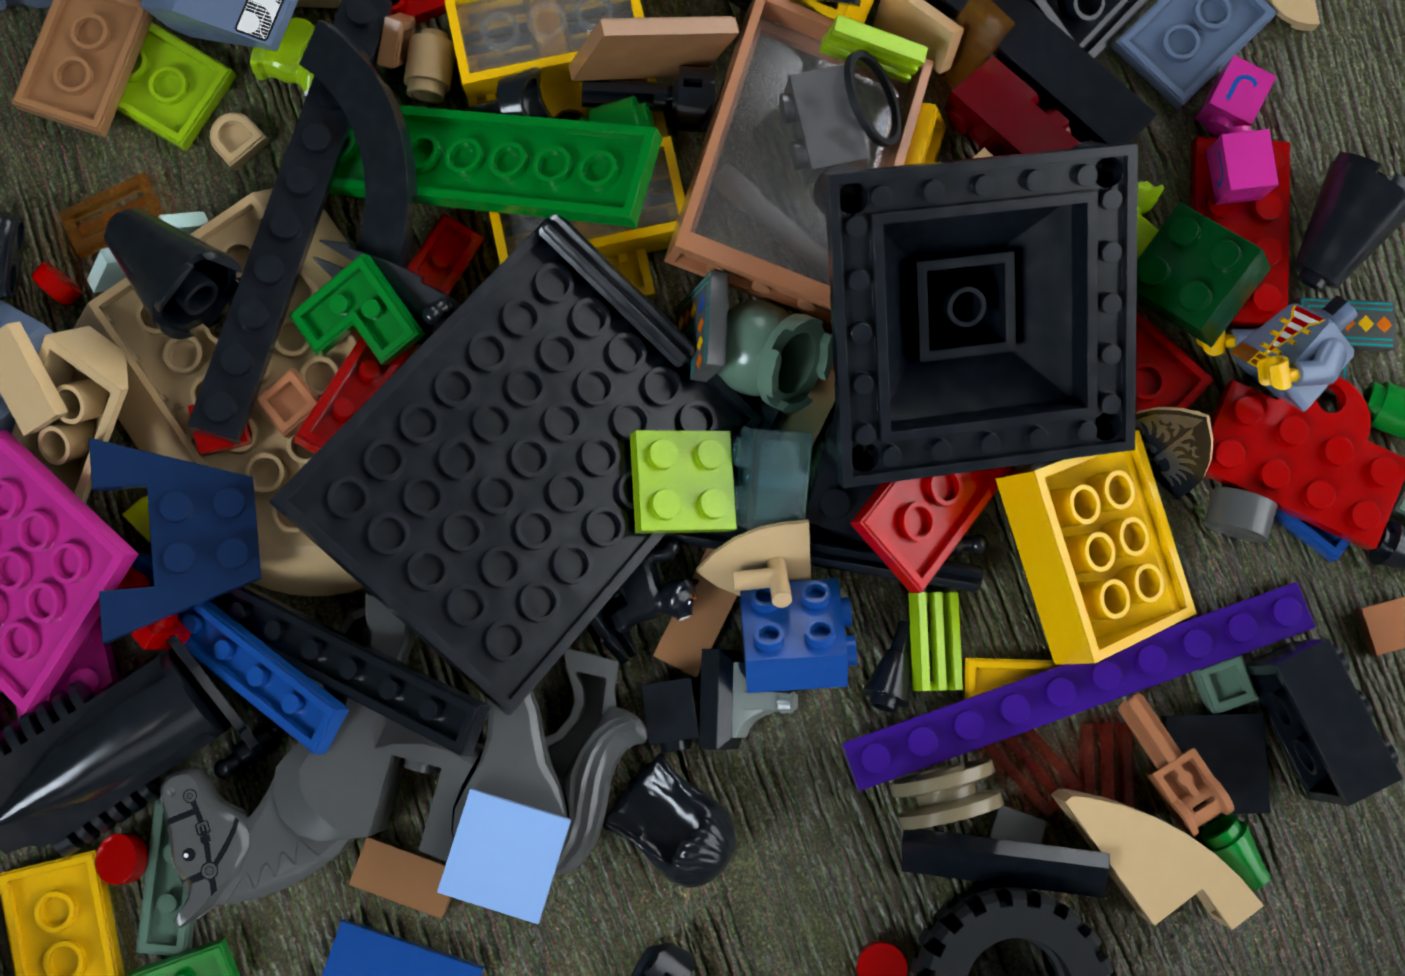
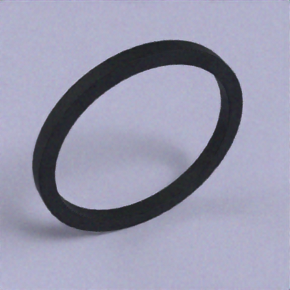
[844,50,901,147]

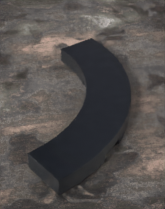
[299,19,417,267]

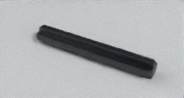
[539,214,696,367]

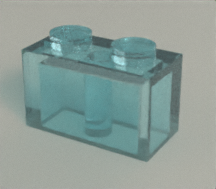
[733,426,813,529]

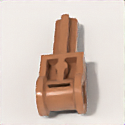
[1118,693,1235,838]

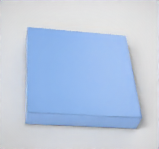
[437,788,572,924]

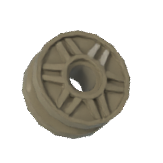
[889,759,1004,830]

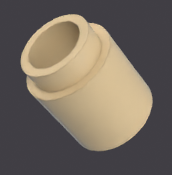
[403,28,456,104]

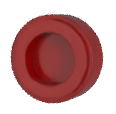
[32,261,83,306]
[95,833,148,885]
[856,941,907,976]

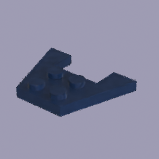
[89,438,261,645]

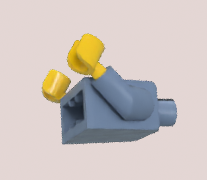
[1196,296,1358,412]

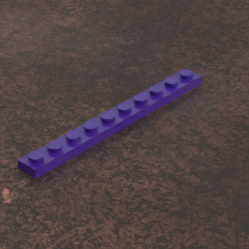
[840,582,1316,791]

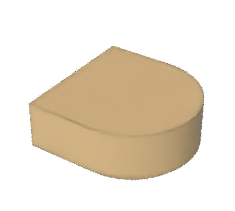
[210,112,270,172]

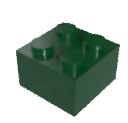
[1136,202,1271,348]

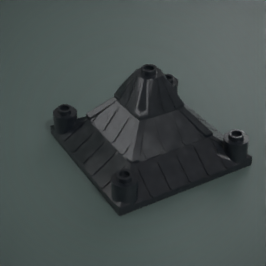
[813,141,1138,488]

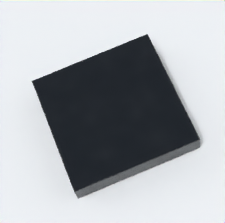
[1161,713,1271,815]

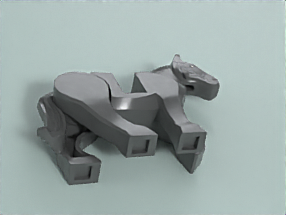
[160,594,647,928]

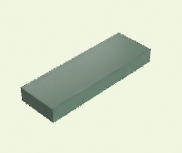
[136,799,195,956]

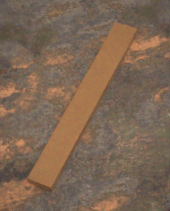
[653,323,835,678]

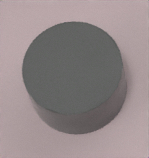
[1203,487,1278,543]

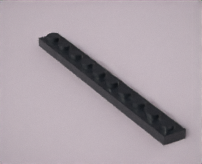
[187,0,393,445]

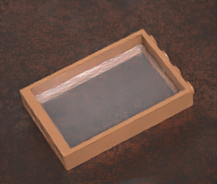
[664,0,934,326]

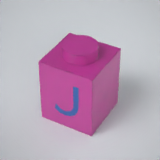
[1194,55,1277,137]
[1206,125,1279,205]

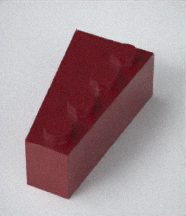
[944,56,1093,156]

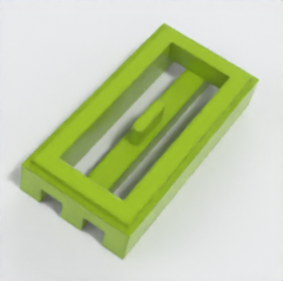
[819,15,928,83]
[908,592,963,691]

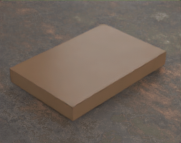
[11,0,154,138]
[568,16,739,81]

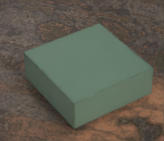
[1191,655,1259,715]

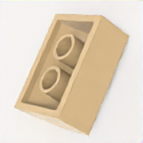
[12,326,129,504]

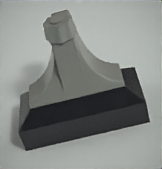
[699,649,798,750]

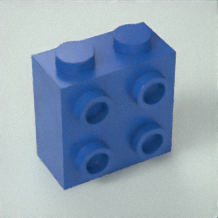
[740,578,857,693]

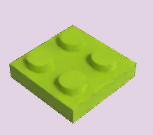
[630,430,737,534]

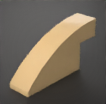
[1051,789,1264,930]

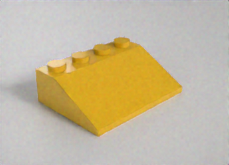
[995,430,1197,665]

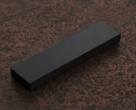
[901,829,1110,898]

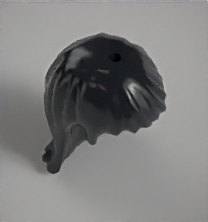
[603,753,736,888]

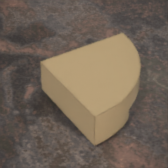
[1265,0,1320,31]

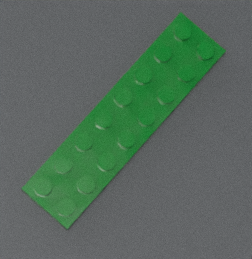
[329,105,662,228]

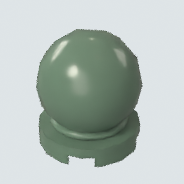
[717,300,833,413]

